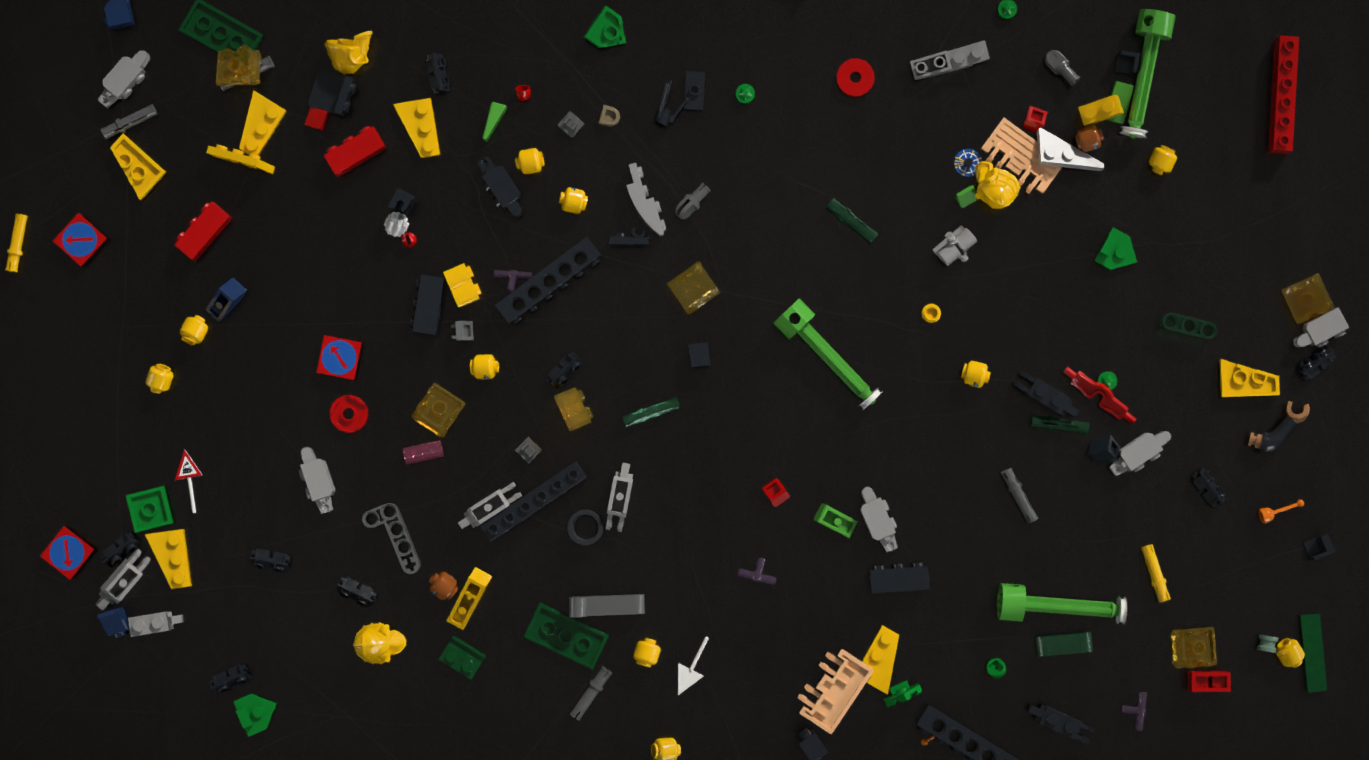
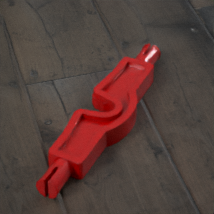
[1063,366,1137,425]

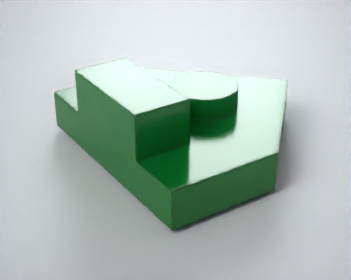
[584,6,626,48]
[1094,227,1137,270]
[883,680,922,707]
[233,693,277,737]

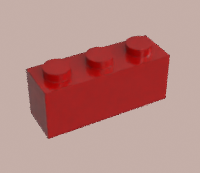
[324,126,387,177]
[175,201,232,261]

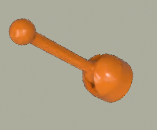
[1258,500,1304,524]

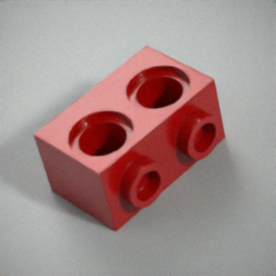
[1187,671,1231,692]

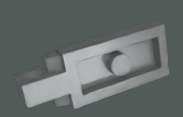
[128,611,184,637]

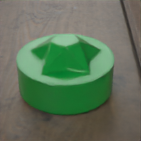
[997,0,1017,19]
[736,84,755,104]
[1097,371,1117,390]
[986,658,1006,679]

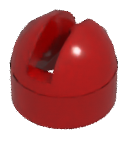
[515,85,531,101]
[401,232,417,248]

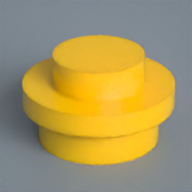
[922,304,941,323]

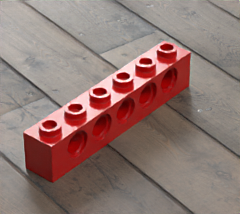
[1268,36,1299,154]

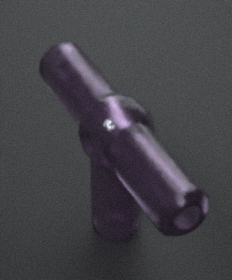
[494,270,532,293]
[738,557,777,585]
[1121,692,1147,731]

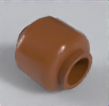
[1075,125,1104,152]
[429,572,458,600]

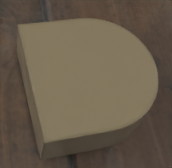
[599,105,620,127]

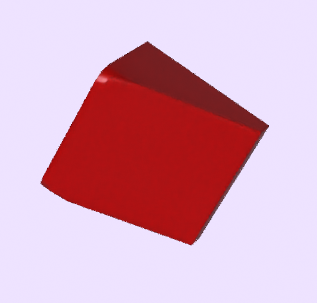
[1023,106,1048,133]
[304,107,329,131]
[761,478,790,507]

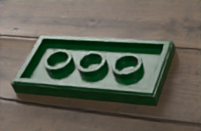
[178,0,264,68]
[524,602,609,670]

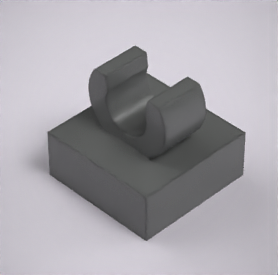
[558,111,585,138]
[451,321,474,341]
[515,437,542,464]

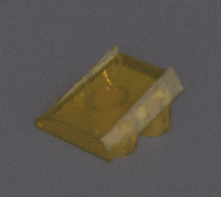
[216,45,262,86]
[667,261,720,315]
[1282,274,1334,324]
[411,383,466,437]
[1170,627,1217,669]

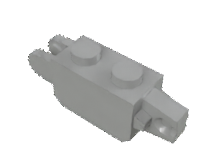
[98,50,151,108]
[1109,431,1171,476]
[299,447,335,514]
[606,463,633,532]
[458,482,522,529]
[860,487,898,552]
[96,549,150,610]

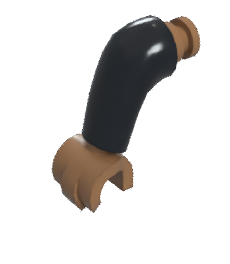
[1248,401,1310,453]

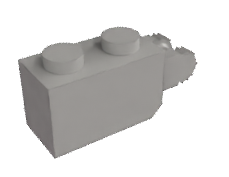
[1293,307,1349,348]

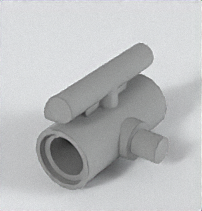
[932,225,977,266]

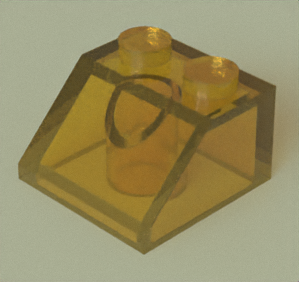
[554,387,593,432]

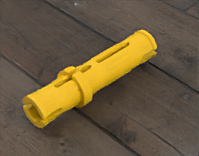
[5,214,28,272]
[1141,544,1171,603]

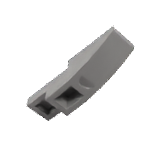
[910,40,990,80]
[626,163,667,237]

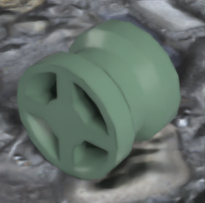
[1257,634,1279,653]

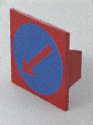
[53,213,107,266]
[316,335,362,380]
[40,526,94,580]

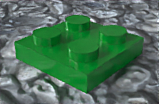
[126,486,174,533]

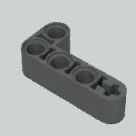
[362,503,421,574]
[569,594,645,617]

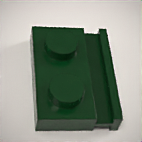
[438,635,486,680]

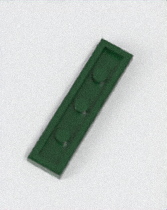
[1299,613,1327,692]

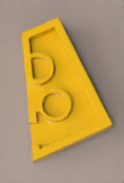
[239,90,287,156]
[393,98,440,158]
[110,134,167,200]
[206,144,275,174]
[1219,359,1280,397]
[145,529,192,589]
[862,625,899,695]

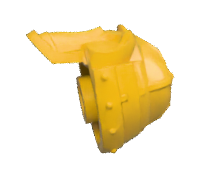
[324,31,373,75]
[975,161,1021,209]
[353,622,406,665]

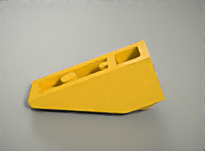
[447,567,492,630]

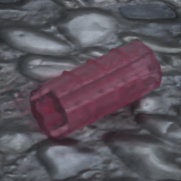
[403,440,444,465]

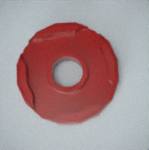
[836,58,874,97]
[330,395,368,433]

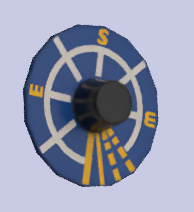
[954,149,982,177]

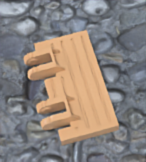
[981,118,1062,194]
[797,649,874,734]

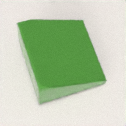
[955,185,977,208]

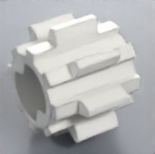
[384,212,409,237]

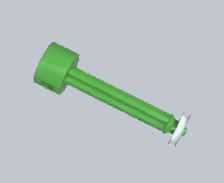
[1119,9,1176,138]
[773,298,883,411]
[997,583,1127,625]

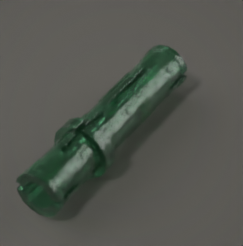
[826,198,878,243]
[622,397,680,428]
[1030,415,1090,434]

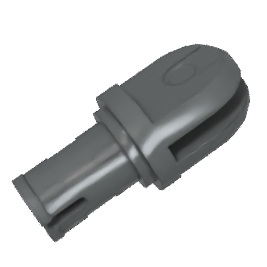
[1045,50,1081,86]
[675,183,711,220]

